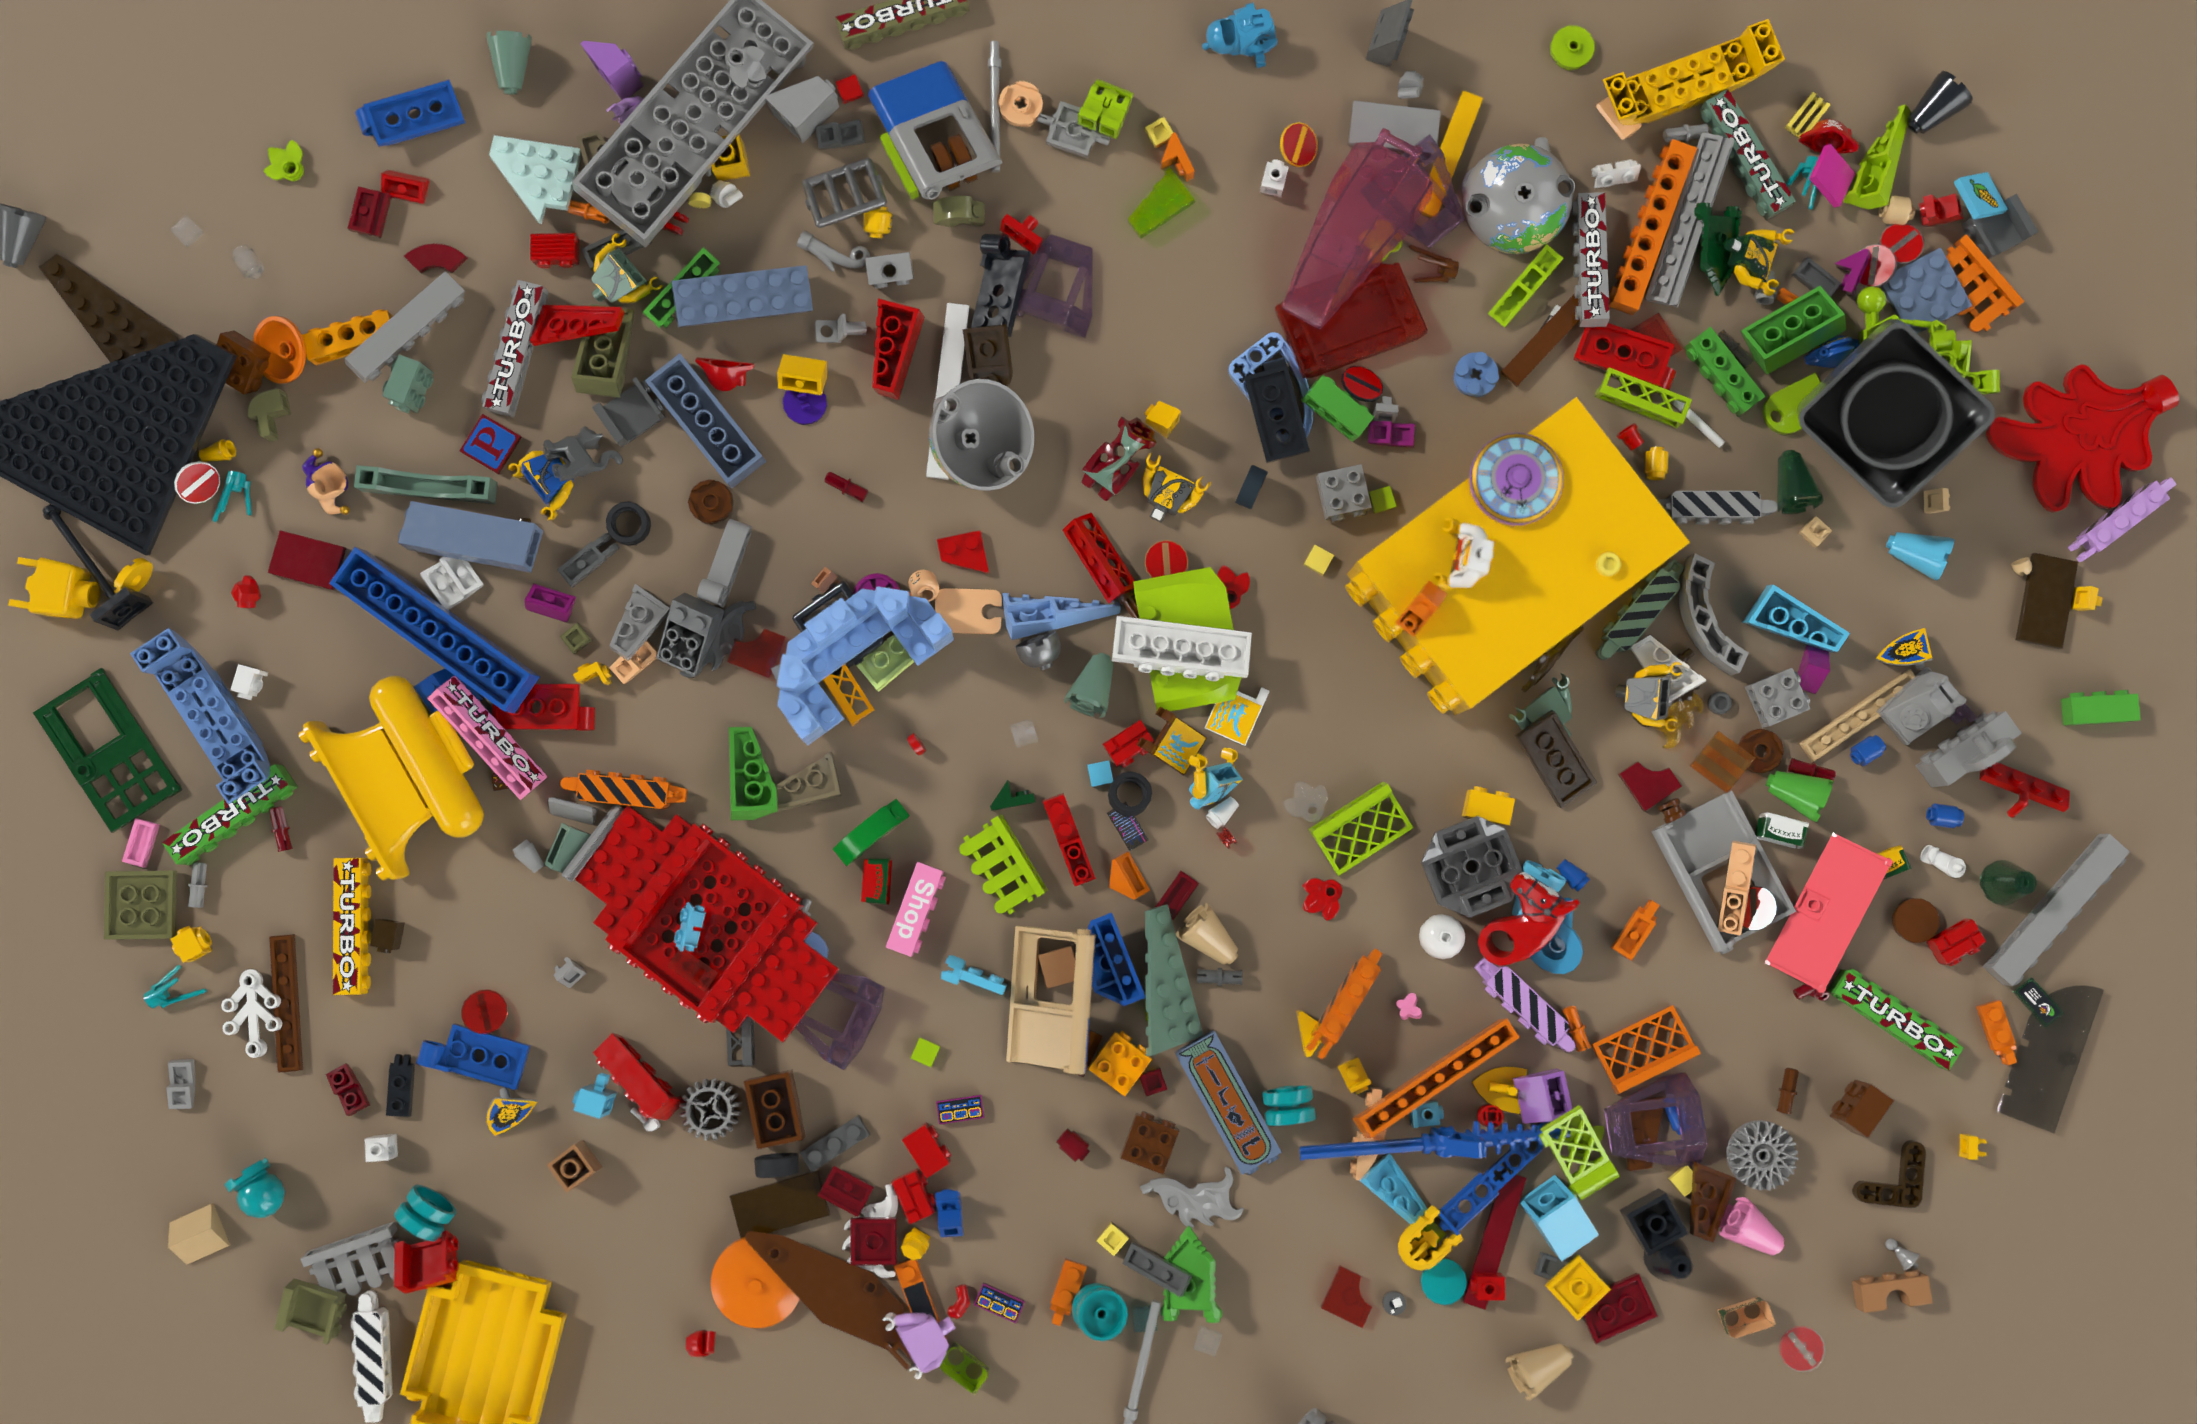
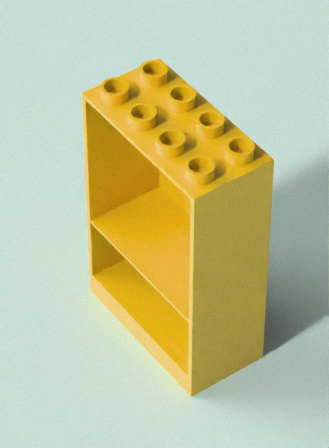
[1345,397,1690,715]

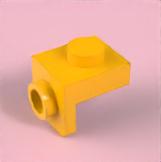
[573,661,612,685]

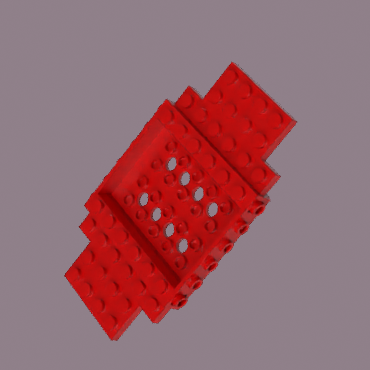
[575,805,840,1042]

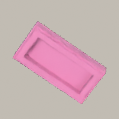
[122,818,160,868]

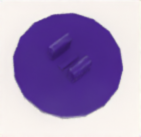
[783,390,827,425]

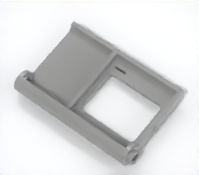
[1651,791,1796,954]

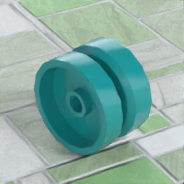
[1262,1085,1316,1126]
[394,1185,456,1242]
[1071,1283,1128,1341]

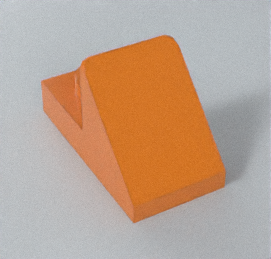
[1161,132,1195,182]

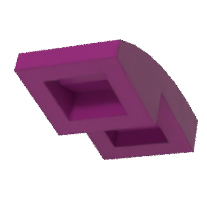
[1368,421,1415,447]

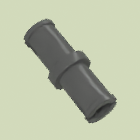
[1197,968,1243,986]

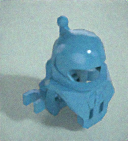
[1202,3,1277,68]

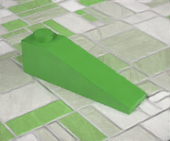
[729,727,777,821]

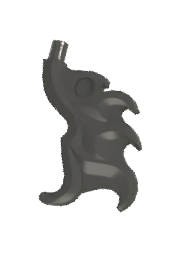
[680,601,756,678]

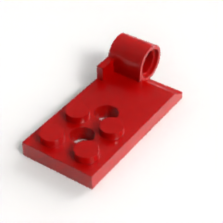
[1573,323,1676,393]
[492,684,595,731]

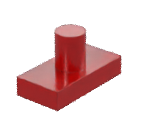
[999,214,1043,255]

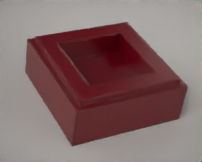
[1140,1068,1168,1097]

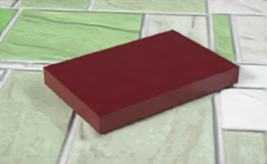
[267,530,347,590]
[1583,1273,1658,1344]

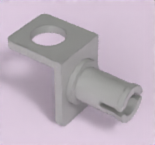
[815,314,866,343]

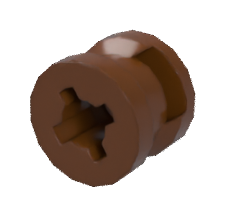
[1658,798,1686,824]

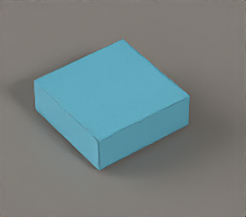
[1087,760,1113,787]

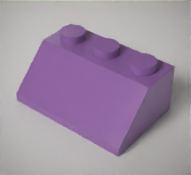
[580,41,643,100]

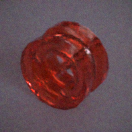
[1216,827,1237,849]

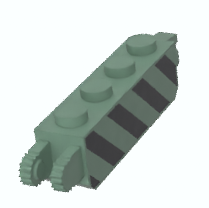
[1596,559,1684,660]

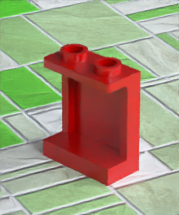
[394,1230,459,1294]

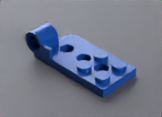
[355,80,465,147]

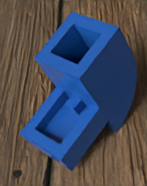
[935,1189,963,1238]

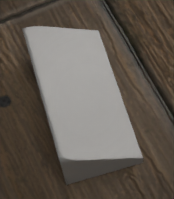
[548,797,598,825]

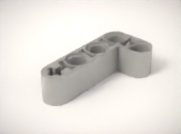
[697,519,752,607]

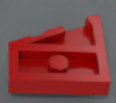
[937,530,989,574]

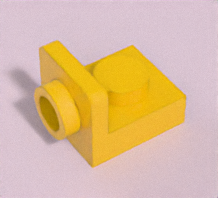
[1337,1057,1371,1094]

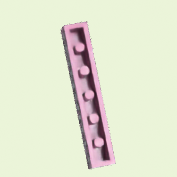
[427,676,547,800]

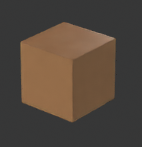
[1038,945,1076,989]
[547,1140,602,1193]

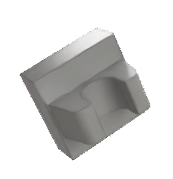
[1373,396,1398,423]
[554,957,586,988]

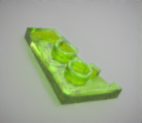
[1128,166,1195,239]

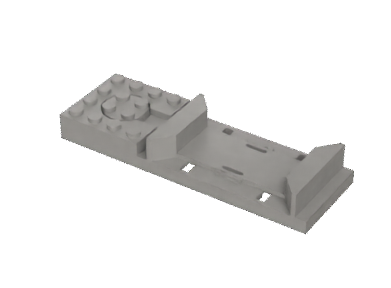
[572,0,813,248]

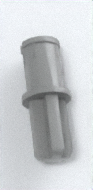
[1663,124,1709,142]
[188,862,207,908]

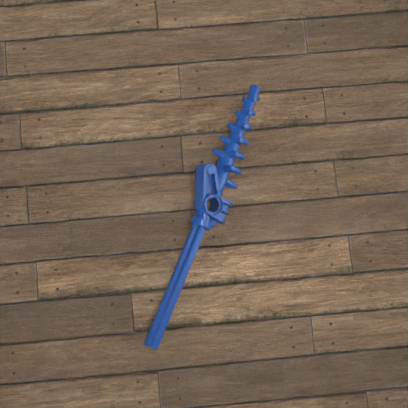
[1299,1121,1571,1160]

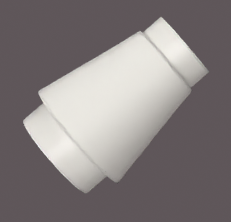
[1206,796,1239,829]

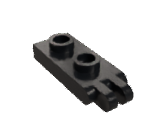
[386,1054,415,1117]

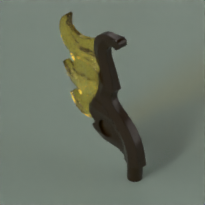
[1633,648,1704,749]

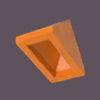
[1109,851,1150,900]

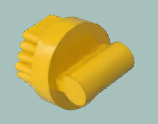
[901,1227,931,1260]

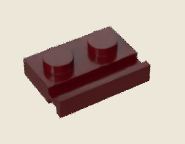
[347,186,392,238]
[818,1166,874,1217]

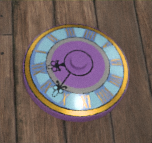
[1469,433,1563,526]

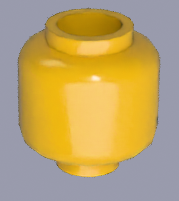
[863,207,892,239]

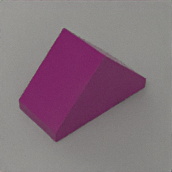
[1798,645,1830,694]

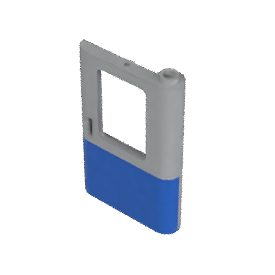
[868,61,1003,199]

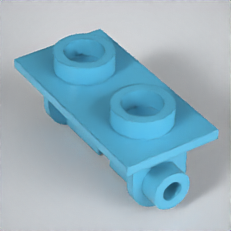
[674,902,706,952]

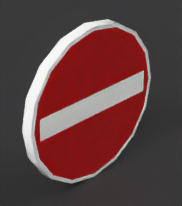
[174,461,220,504]

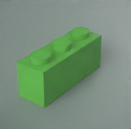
[1301,375,1374,442]
[2061,690,2141,726]

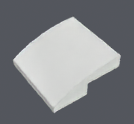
[420,557,484,610]

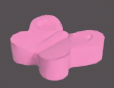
[1396,993,1422,1020]

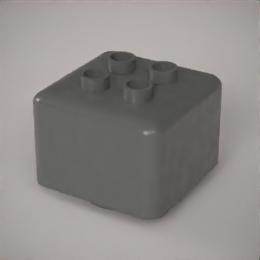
[1797,319,1995,508]

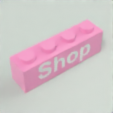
[886,862,946,957]

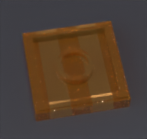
[1690,731,1755,793]

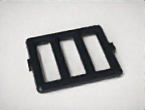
[792,581,884,676]

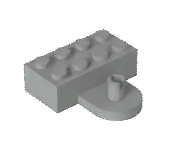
[1915,711,2022,787]

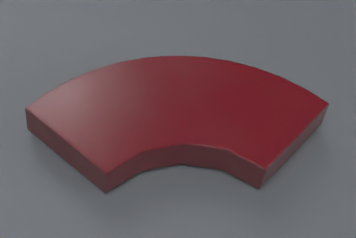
[404,244,468,273]

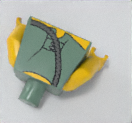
[591,233,663,303]

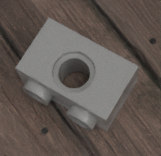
[865,252,914,288]

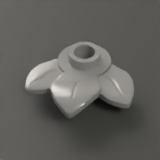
[725,46,766,89]

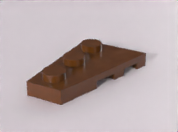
[1618,1096,1665,1171]
[1690,1161,1737,1243]

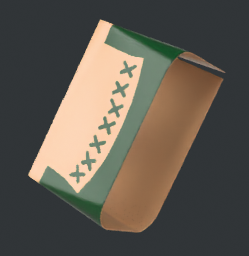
[1717,1296,1776,1338]

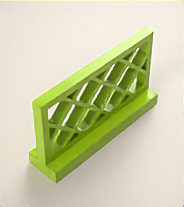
[1308,781,1413,876]

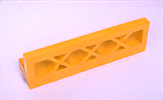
[822,664,875,726]

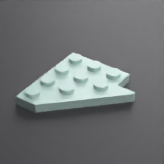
[489,135,582,224]

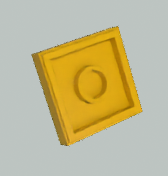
[1545,1254,1611,1321]

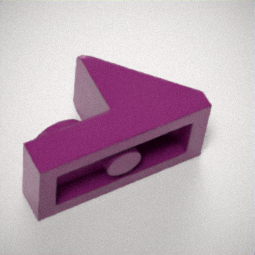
[1835,249,1871,296]

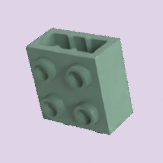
[382,355,434,414]

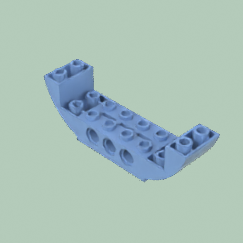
[130,628,270,804]

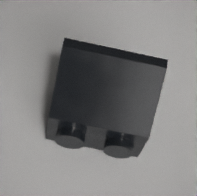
[1619,1188,1689,1256]

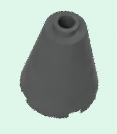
[0,204,46,268]

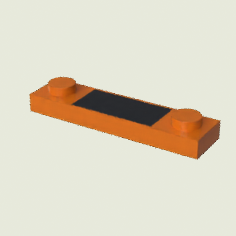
[894,1259,948,1342]

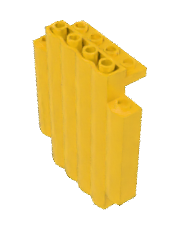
[400,1260,567,1424]

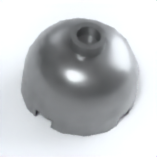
[1015,630,1061,670]

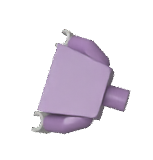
[883,1313,955,1379]

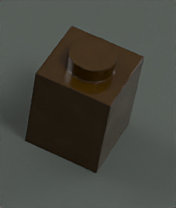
[370,919,405,953]

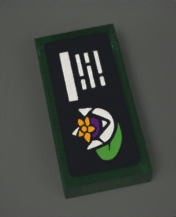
[2013,978,2064,1028]

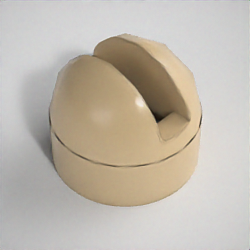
[2011,557,2032,576]

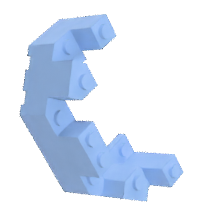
[777,587,954,745]

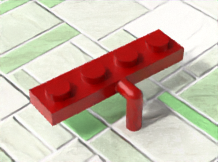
[1979,762,2070,818]

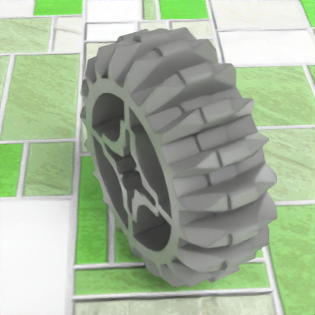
[679,1078,741,1141]

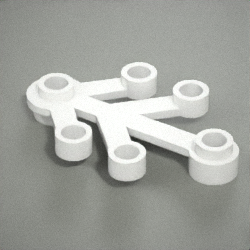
[221,969,282,1058]

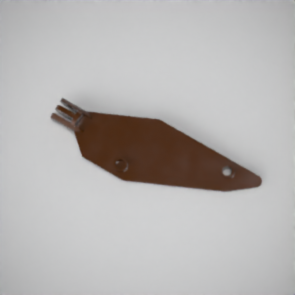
[745,1231,914,1371]

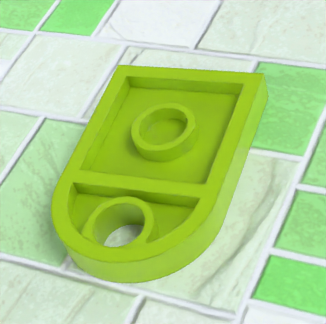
[1763,373,1821,435]

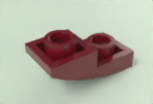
[326,1063,370,1116]

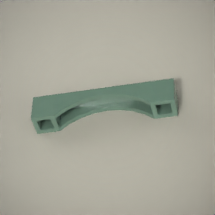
[354,465,498,504]

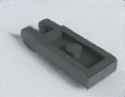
[557,533,620,588]

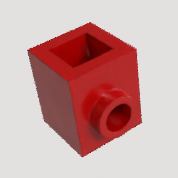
[1470,1273,1505,1301]

